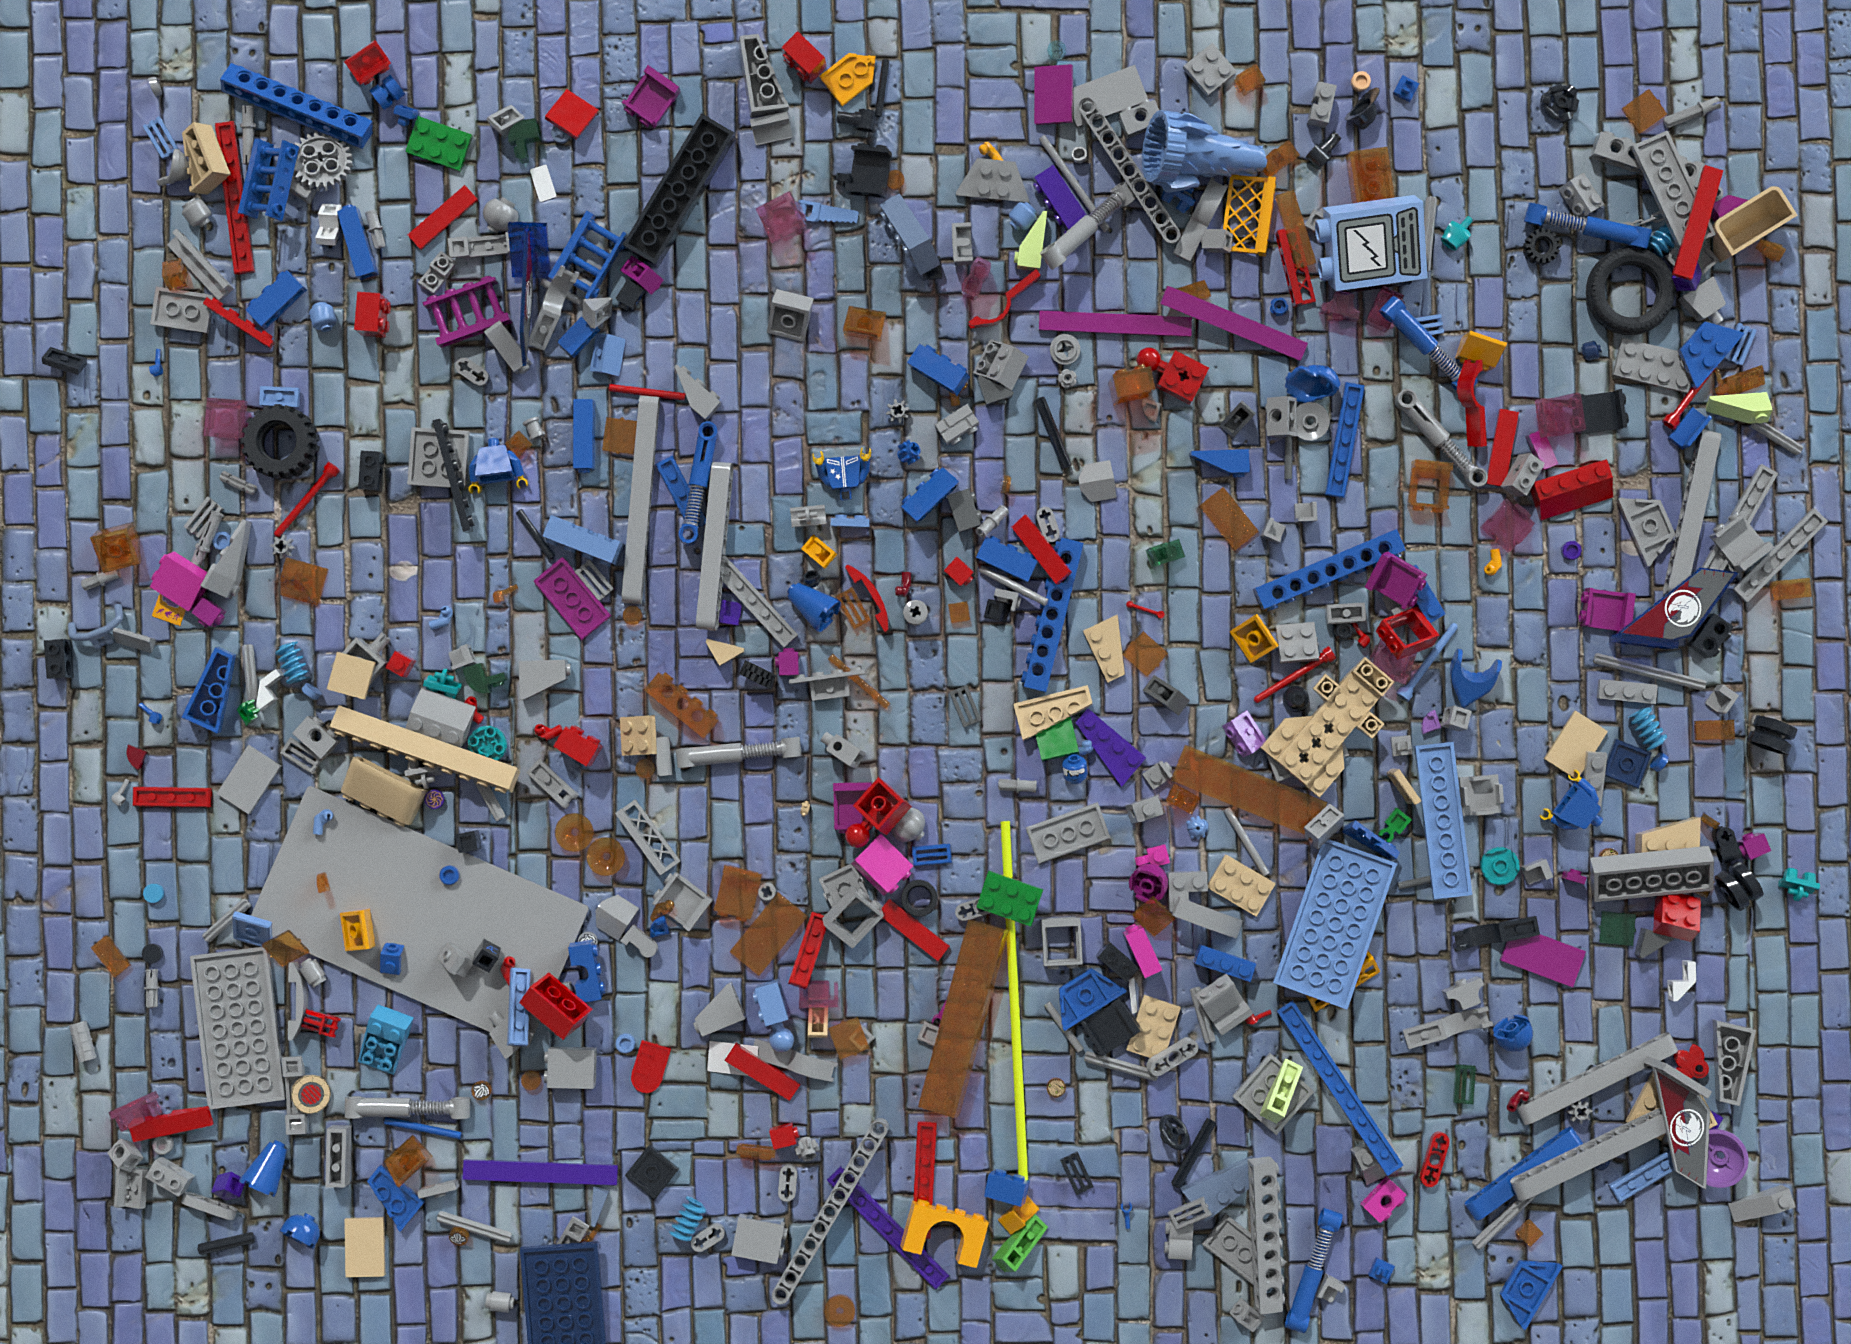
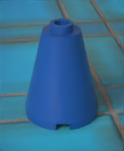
[787,583,842,632]
[239,1140,287,1197]

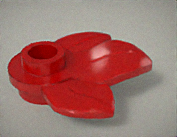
[1673,1044,1709,1078]

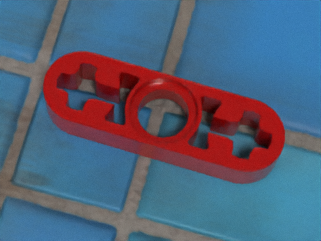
[1419,1131,1450,1187]

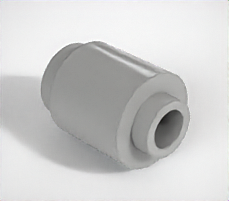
[299,958,327,988]
[485,1291,515,1313]

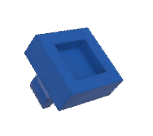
[1393,75,1419,102]
[393,104,419,127]
[1368,1257,1395,1284]

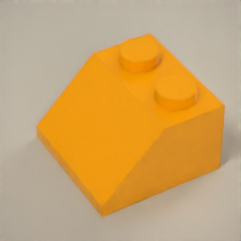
[1455,331,1507,372]

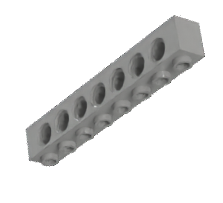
[1248,1156,1285,1315]

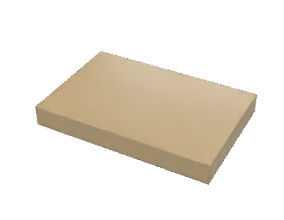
[1544,711,1608,779]
[345,1217,386,1277]

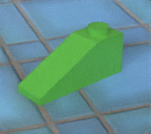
[992,1214,1048,1272]

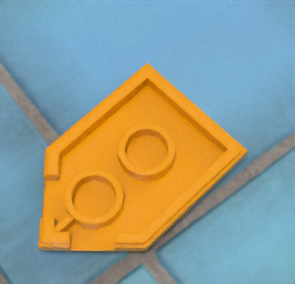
[819,53,876,107]

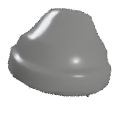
[156,149,190,186]

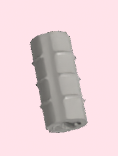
[69,1020,96,1063]

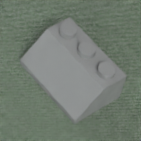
[405,688,476,748]

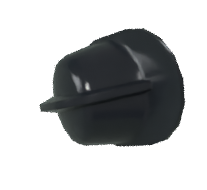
[1345,87,1380,130]

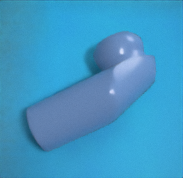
[429,605,453,630]

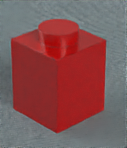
[944,557,974,587]
[385,651,416,678]
[769,1122,800,1150]

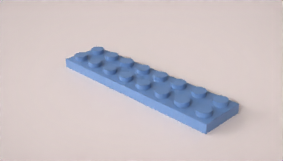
[1414,742,1473,899]

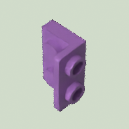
[1222,710,1266,758]

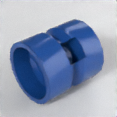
[369,74,406,110]

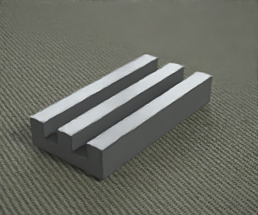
[949,685,981,727]

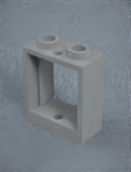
[822,886,884,949]
[1041,917,1083,969]

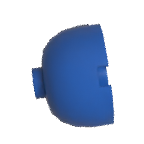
[1493,1015,1533,1052]
[279,1213,320,1249]

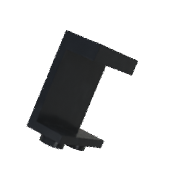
[845,143,892,198]
[1571,389,1629,435]
[1081,998,1143,1056]

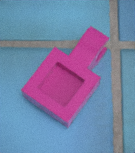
[1134,844,1170,866]

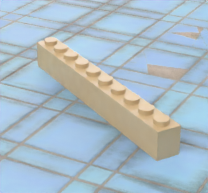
[330,705,520,794]

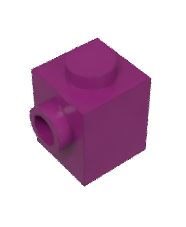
[191,597,226,627]
[775,648,799,676]
[1737,832,1772,860]

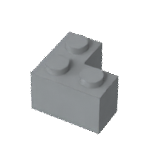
[1166,871,1208,912]

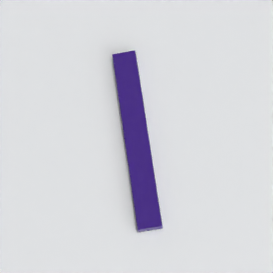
[463,1159,618,1185]
[827,1166,949,1290]

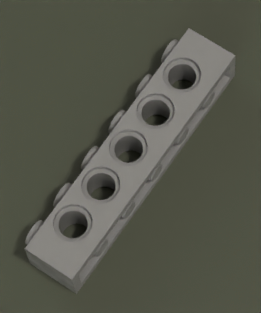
[1589,131,1705,190]

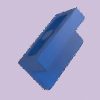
[558,316,600,358]
[1667,407,1712,450]

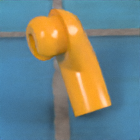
[979,142,1004,161]
[1484,548,1502,576]

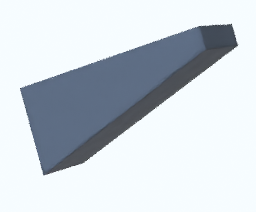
[591,1186,609,1227]

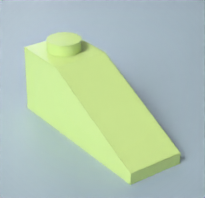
[1014,211,1047,272]
[1705,392,1773,423]
[1260,1059,1303,1124]

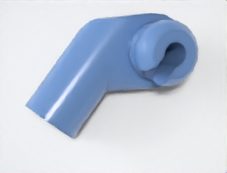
[1067,740,1093,757]
[313,809,333,835]

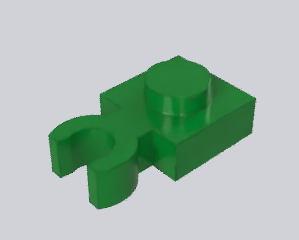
[236,699,260,726]
[1378,807,1412,842]

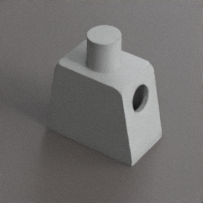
[1677,276,1726,324]
[821,732,867,769]
[1125,794,1166,823]
[488,1011,536,1059]

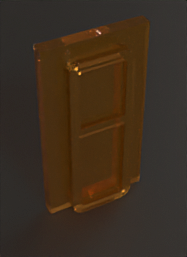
[1199,487,1259,550]

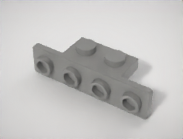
[789,667,867,701]

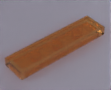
[1275,190,1316,269]

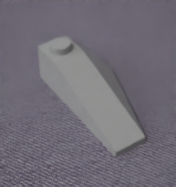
[200,519,251,599]

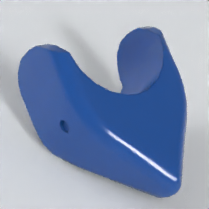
[1450,648,1502,708]

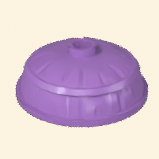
[1706,1129,1749,1188]

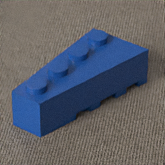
[182,647,236,734]

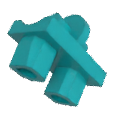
[423,668,463,699]
[1778,868,1820,901]

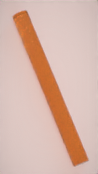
[828,654,891,709]

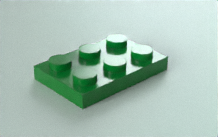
[405,116,473,172]
[976,870,1044,926]

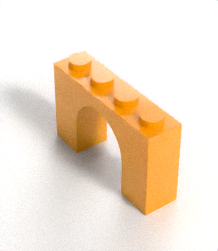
[900,1199,989,1268]

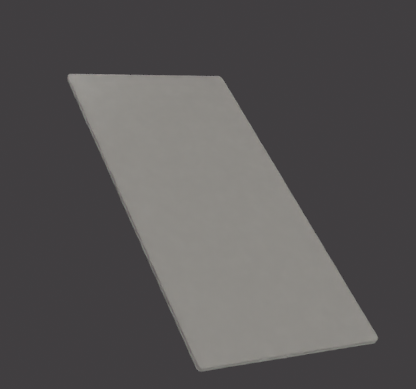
[251,786,589,1047]

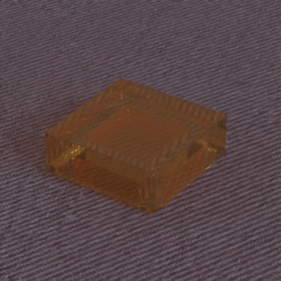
[948,601,970,623]
[1516,1219,1544,1247]

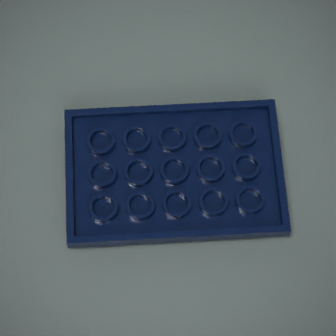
[520,1241,607,1344]

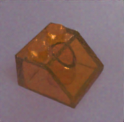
[90,522,141,573]

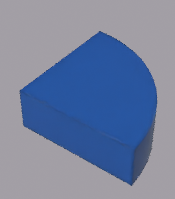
[650,916,669,938]

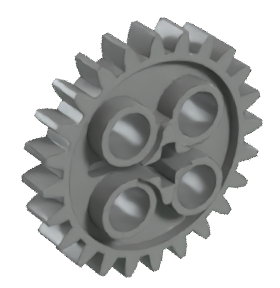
[293,132,353,191]

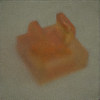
[505,430,533,458]

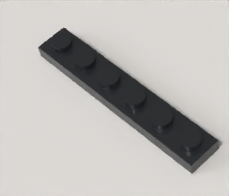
[432,418,475,533]

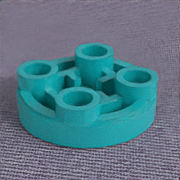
[468,726,507,761]

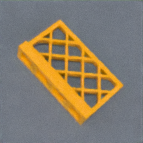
[1223,174,1276,257]

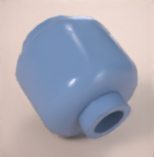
[1009,202,1037,231]
[309,302,337,332]

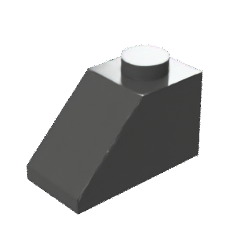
[1143,675,1190,716]

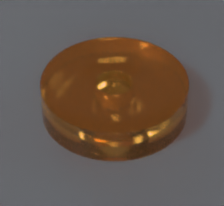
[824,1294,855,1327]

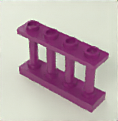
[422,276,513,348]

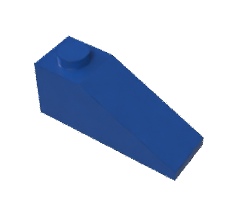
[1189,449,1250,478]

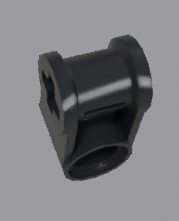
[1711,826,1742,865]

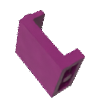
[621,65,681,129]
[1365,552,1428,610]
[1578,588,1636,632]
[833,782,873,833]

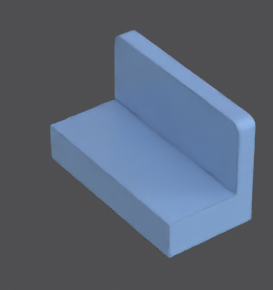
[590,334,626,376]

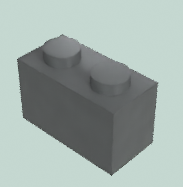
[947,488,983,533]

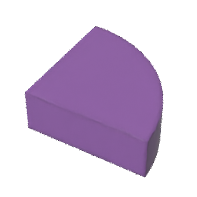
[1421,710,1441,734]

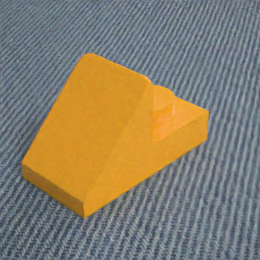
[801,534,837,569]
[998,1195,1039,1234]

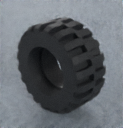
[240,404,320,480]

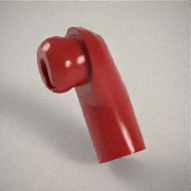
[464,696,485,725]
[534,724,563,740]
[500,956,515,986]

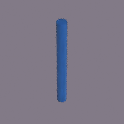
[384,1117,462,1140]

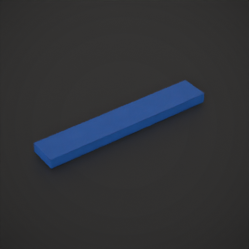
[1325,382,1365,498]

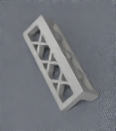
[167,229,234,302]
[615,799,681,875]

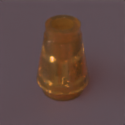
[1755,238,1786,262]

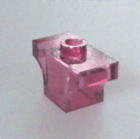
[1318,291,1360,322]

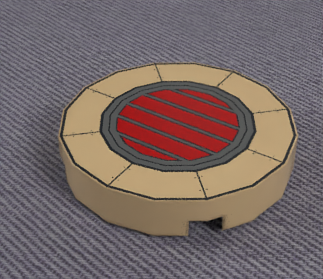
[291,1075,331,1114]

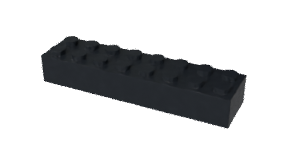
[623,113,736,268]

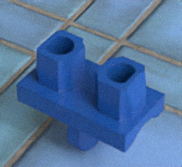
[1161,188,1196,213]

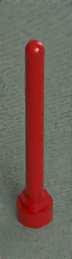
[1662,364,1719,430]
[274,461,340,537]
[1254,646,1336,703]

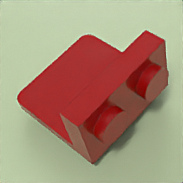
[344,40,391,85]

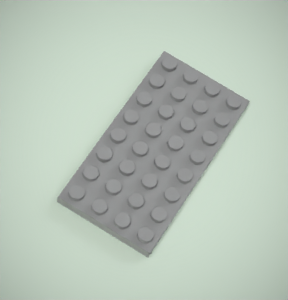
[190,946,286,1109]

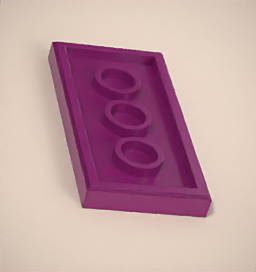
[533,557,612,640]
[1499,934,1586,987]

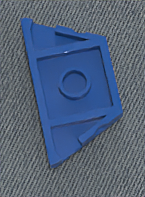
[1678,322,1744,389]
[1058,968,1127,1031]
[1499,1260,1563,1330]

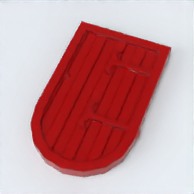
[631,1040,671,1093]

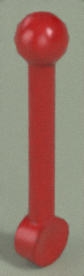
[1126,601,1165,619]

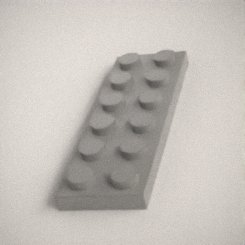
[1631,131,1716,250]

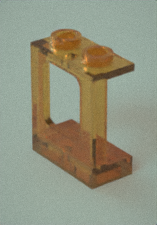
[1407,459,1454,513]

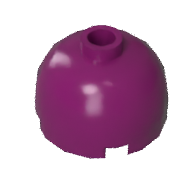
[1129,864,1169,903]

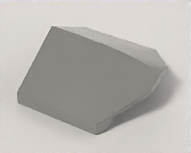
[1078,460,1116,502]
[595,894,639,941]

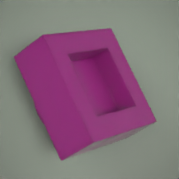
[1561,868,1587,885]

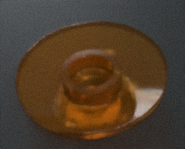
[555,813,594,852]
[587,837,625,876]

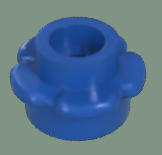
[1269,298,1288,316]

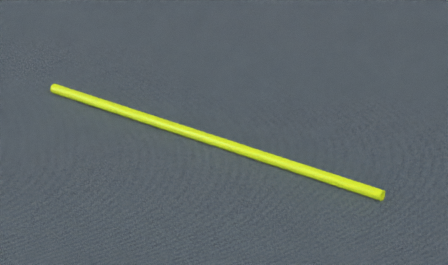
[1000,821,1028,1180]

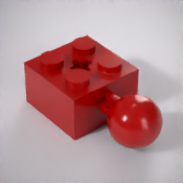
[1136,347,1209,405]
[845,777,912,848]

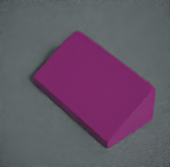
[1525,429,1558,472]

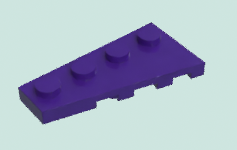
[1075,708,1146,787]

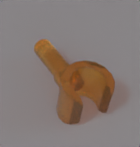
[1714,369,1729,396]
[493,584,518,603]
[580,1224,602,1243]

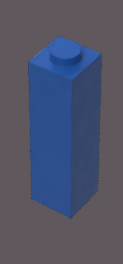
[337,205,379,280]
[573,399,595,473]

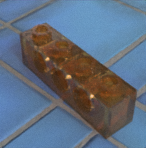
[644,672,719,739]

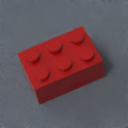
[519,972,593,1040]

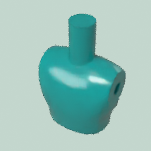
[1441,216,1473,251]

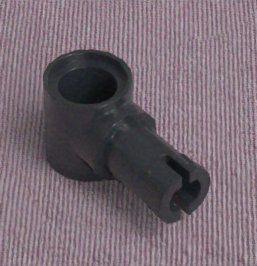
[837,109,876,132]
[1306,132,1341,169]

